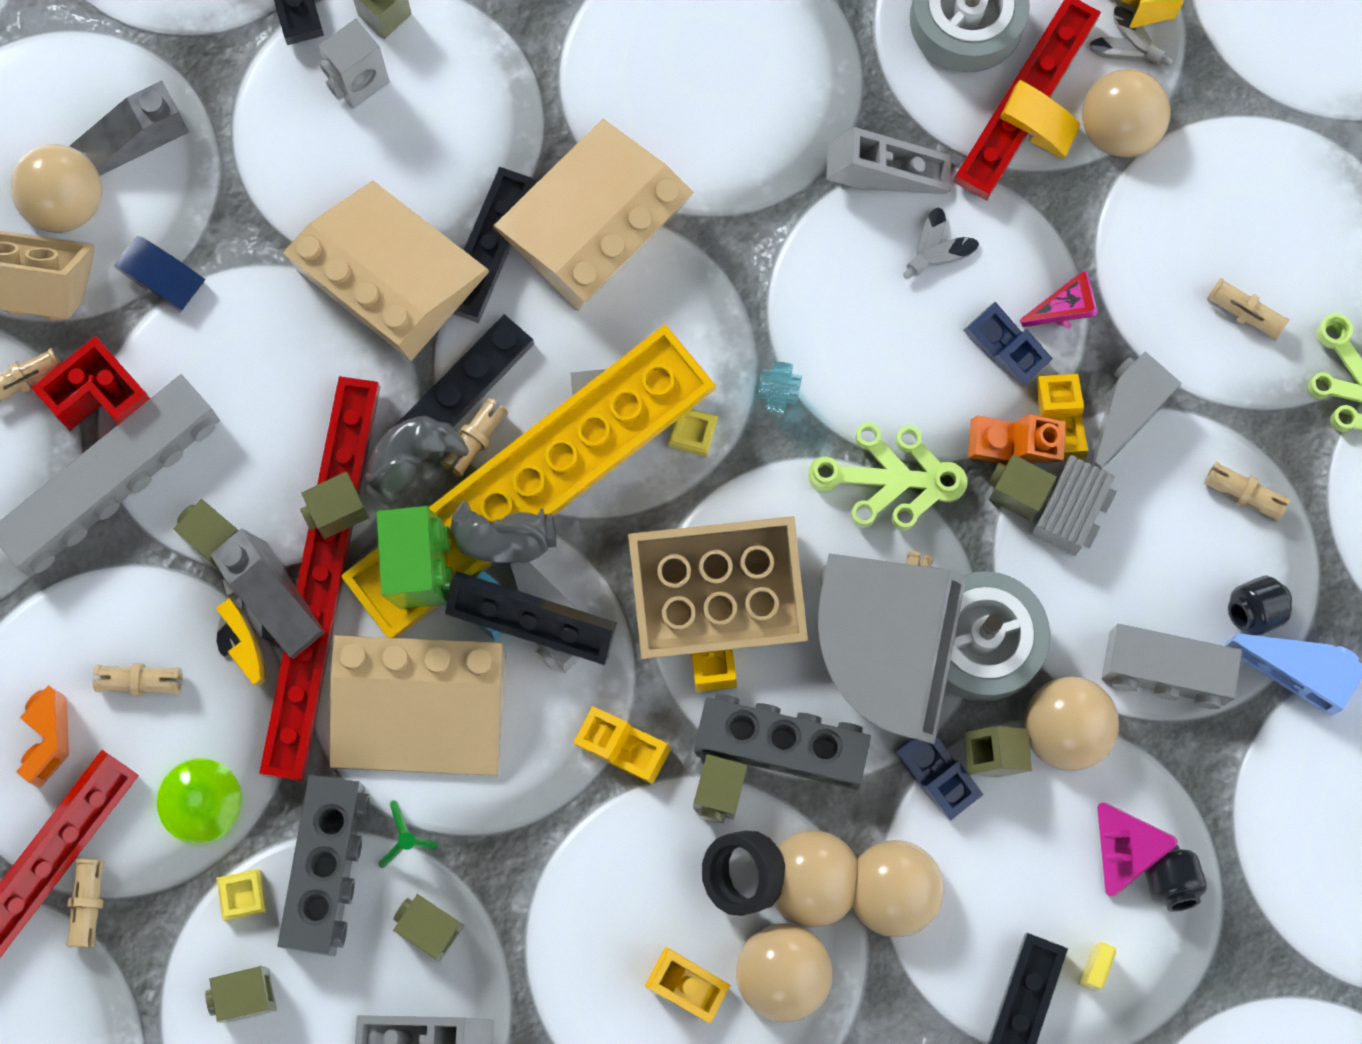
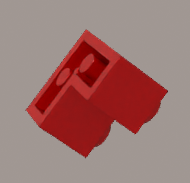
[31,336,150,431]

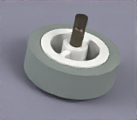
[910,0,1030,72]
[945,571,1050,702]

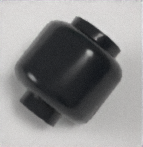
[1228,575,1292,636]
[1145,845,1207,912]

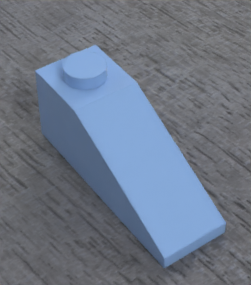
[1225,633,1362,716]

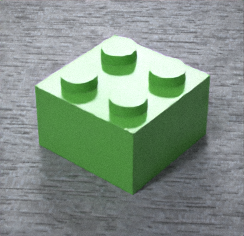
[376,506,454,609]

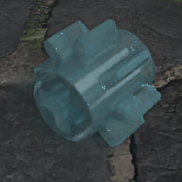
[757,361,802,413]

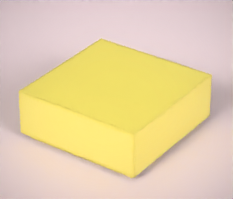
[668,409,718,457]
[216,869,268,921]
[1079,942,1117,990]

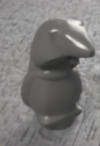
[365,416,469,507]
[450,501,557,564]

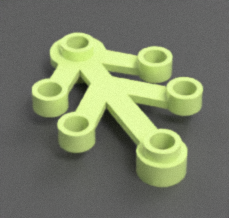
[1308,313,1362,432]
[808,422,967,531]

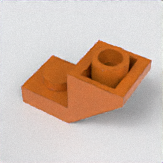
[968,414,1066,465]
[16,685,69,788]

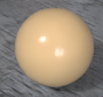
[1082,69,1171,157]
[11,144,102,233]
[1024,676,1119,771]
[774,830,858,927]
[852,840,944,937]
[736,923,833,1022]

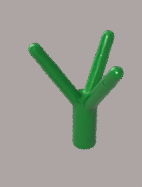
[378,800,438,868]

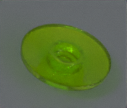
[157,759,242,843]

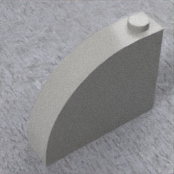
[818,553,966,744]

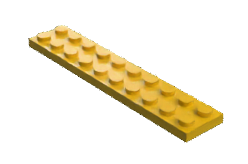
[341,324,717,638]

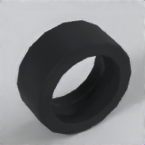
[702,830,785,916]

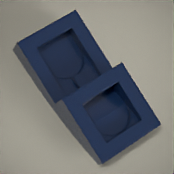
[114,235,206,313]
[963,302,1053,386]
[893,736,984,820]

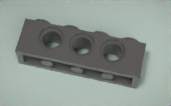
[694,694,871,790]
[277,775,370,956]

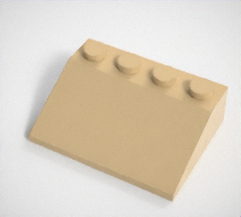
[493,118,694,311]
[283,181,489,361]
[628,516,808,659]
[330,635,506,776]

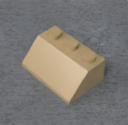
[0,231,95,321]

